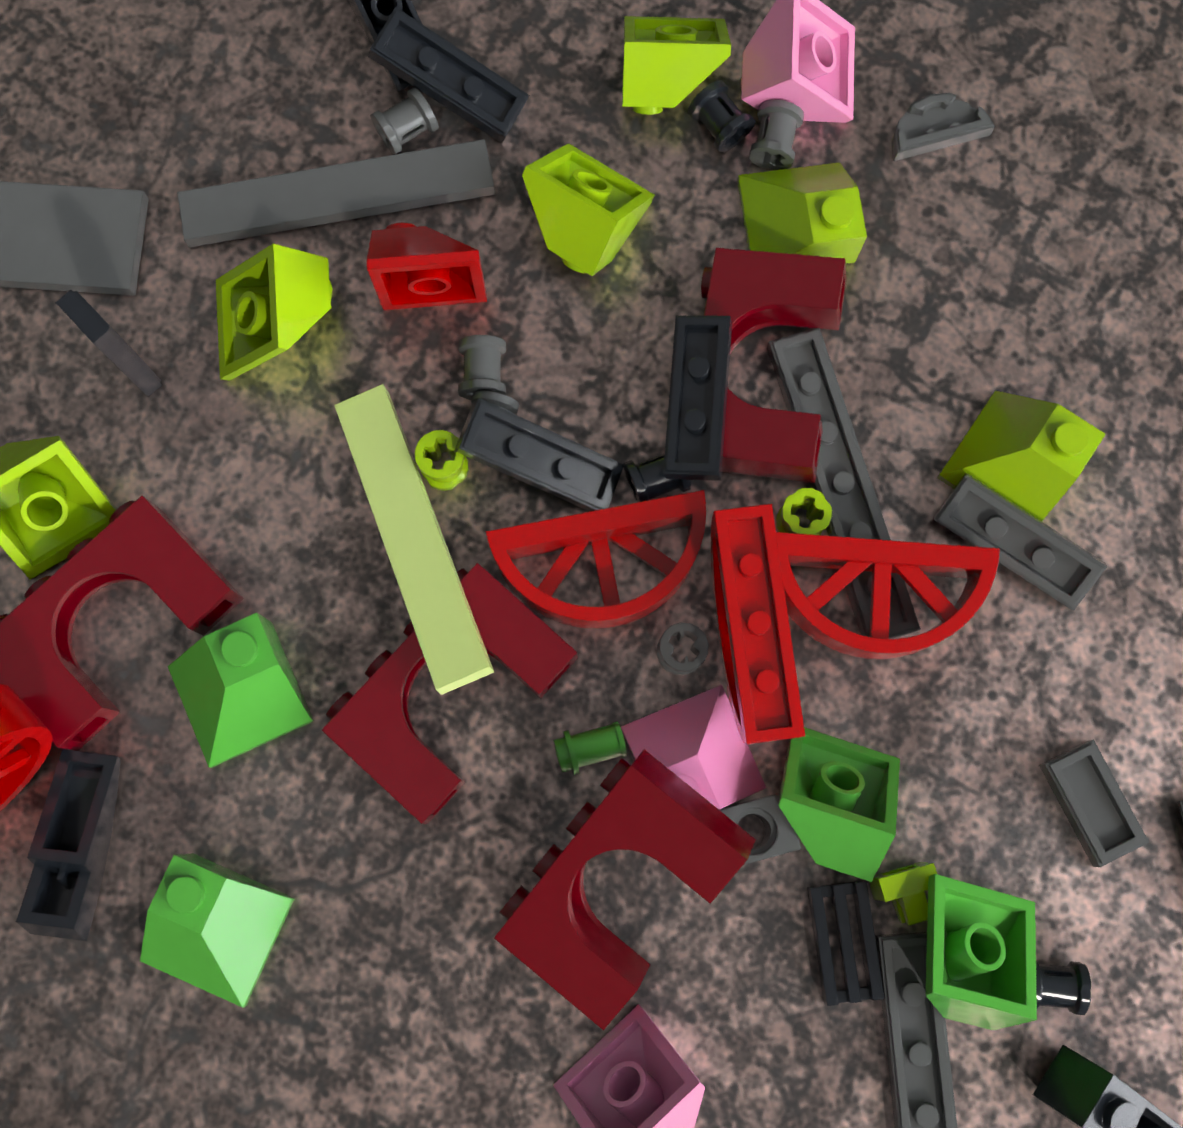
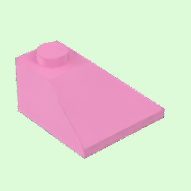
[740,0,855,123]
[621,685,766,809]
[553,1004,705,1128]

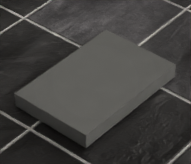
[0,181,149,296]

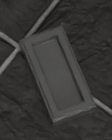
[1039,740,1149,867]

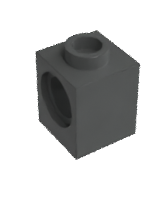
[719,793,801,865]

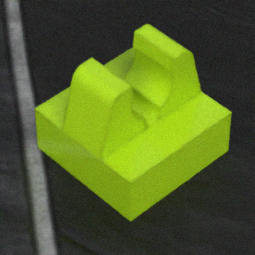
[868,862,937,926]

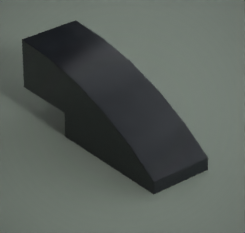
[16,749,121,941]

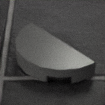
[891,93,995,161]

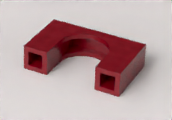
[701,248,847,483]
[0,495,244,751]
[322,563,578,824]
[494,749,756,1031]

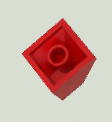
[367,222,487,310]

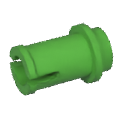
[553,721,627,775]

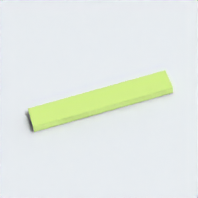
[334,384,494,695]

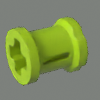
[415,430,469,491]
[775,488,832,535]

